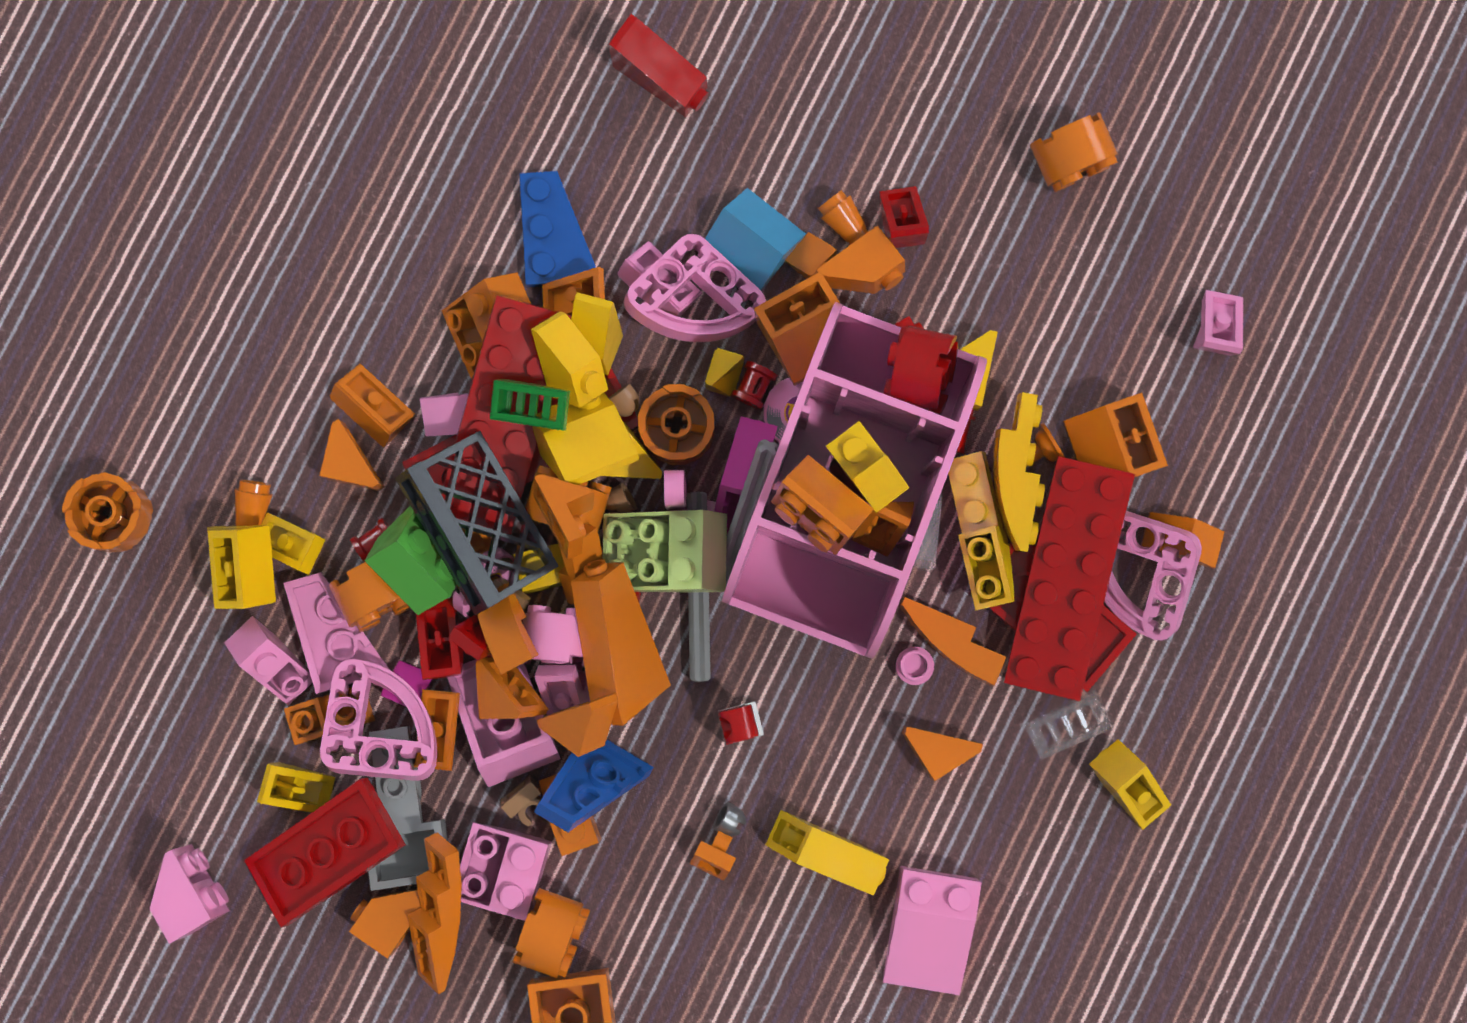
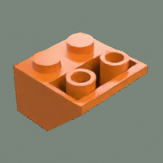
[753,271,840,386]
[441,272,531,379]
[1063,392,1168,477]
[771,455,874,556]

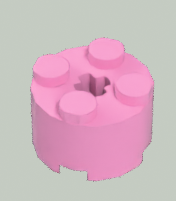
[522,605,584,671]

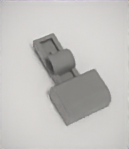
[368,726,448,891]

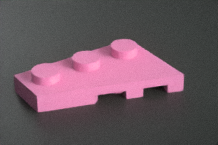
[283,572,391,695]

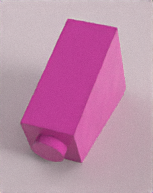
[714,416,778,534]

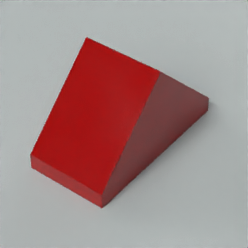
[879,186,929,248]
[416,598,464,680]

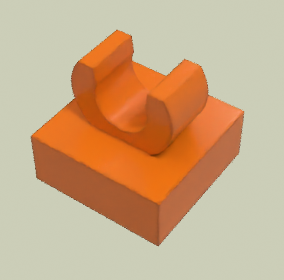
[689,831,736,881]

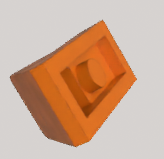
[542,267,605,316]
[533,474,595,560]

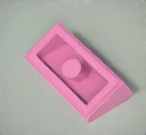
[618,241,702,317]

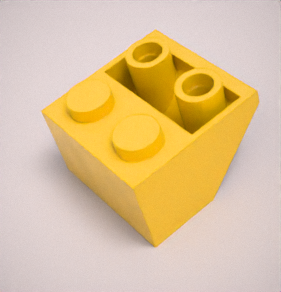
[207,525,276,609]

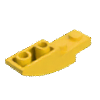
[993,392,1045,552]
[948,451,1014,611]

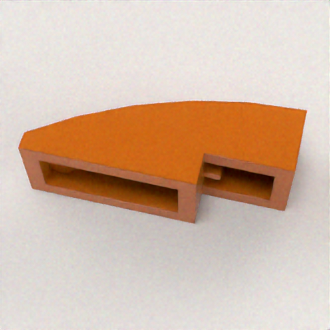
[899,597,1006,686]

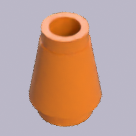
[817,190,869,245]
[234,480,273,526]

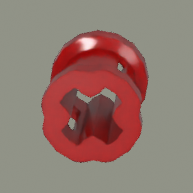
[730,361,778,410]
[350,518,389,562]

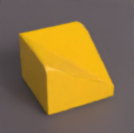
[705,348,744,397]

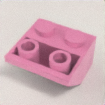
[460,822,552,921]
[150,844,230,944]

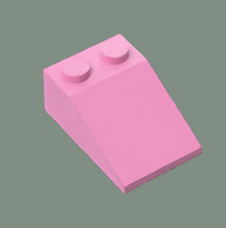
[447,659,561,787]
[882,866,982,995]

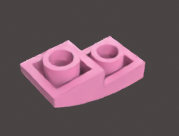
[420,393,468,436]

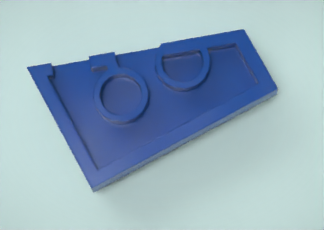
[519,171,596,288]
[534,739,654,832]

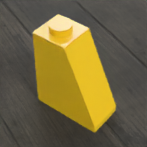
[765,810,889,896]

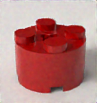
[883,326,958,415]

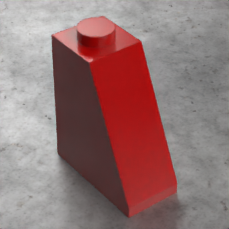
[608,14,709,118]

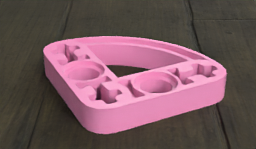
[624,234,766,342]
[1104,511,1202,641]
[320,659,437,781]

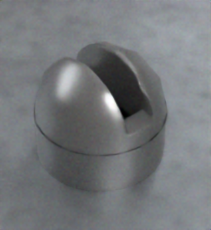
[713,802,746,836]

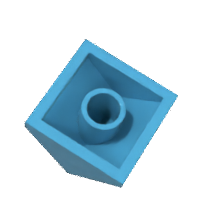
[705,188,806,291]

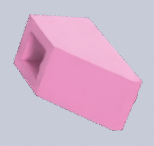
[224,616,312,706]

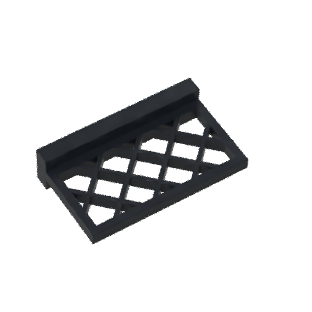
[395,431,559,615]

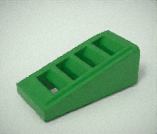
[490,379,570,431]

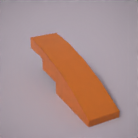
[407,832,462,994]

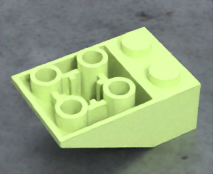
[603,510,727,592]

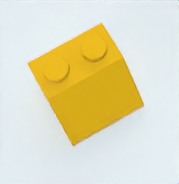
[532,393,639,485]

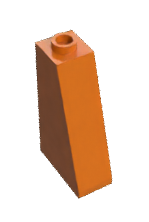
[571,559,671,726]

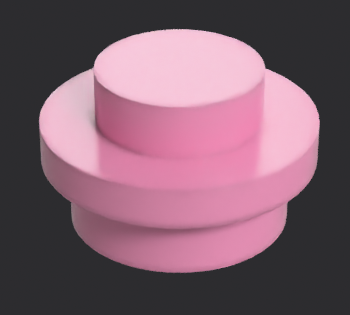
[895,647,934,685]

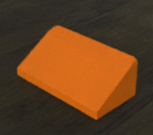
[330,363,415,447]
[414,689,460,771]

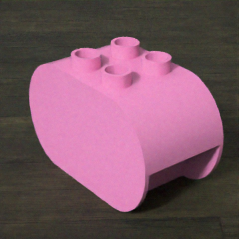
[722,302,987,659]

